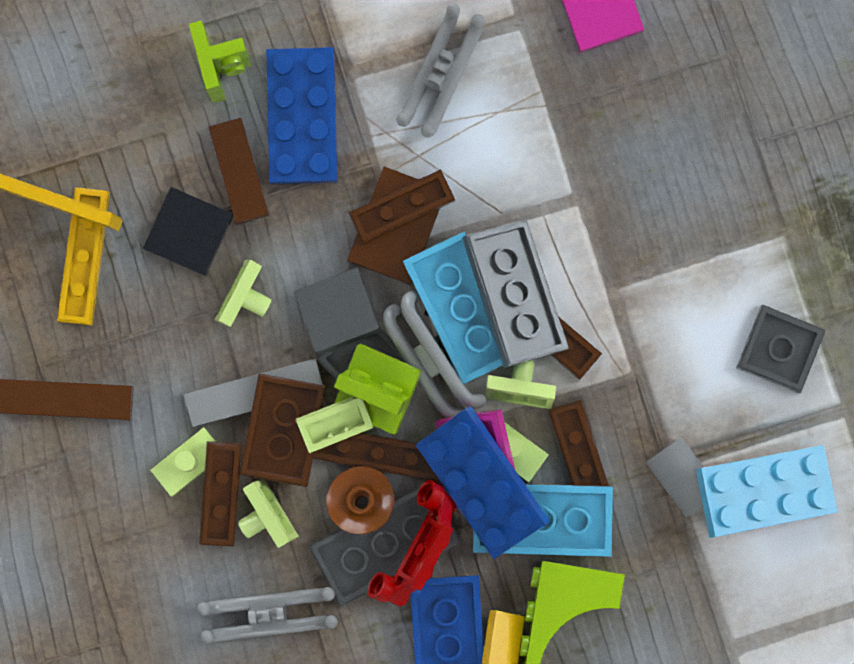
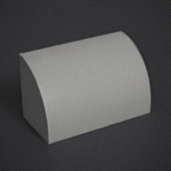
[645,437,704,517]

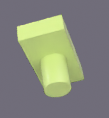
[214,260,271,327]
[485,360,556,409]
[296,396,374,453]
[505,423,549,483]
[150,427,216,497]
[238,479,299,548]

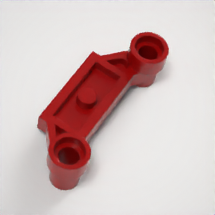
[368,480,457,607]

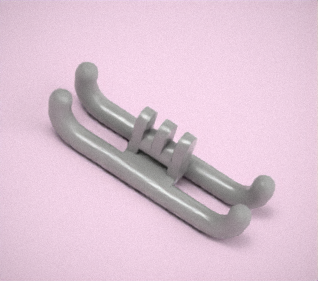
[396,3,485,138]
[382,290,486,418]
[197,587,338,644]

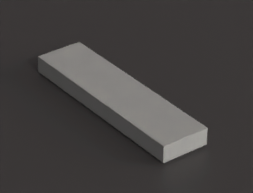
[184,358,323,428]

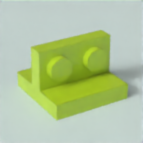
[189,20,252,103]
[334,343,423,435]

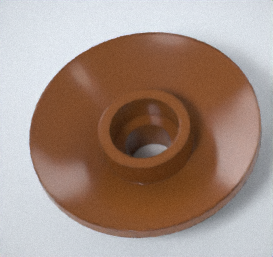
[326,466,395,535]

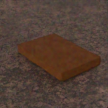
[347,166,440,286]
[239,373,327,487]

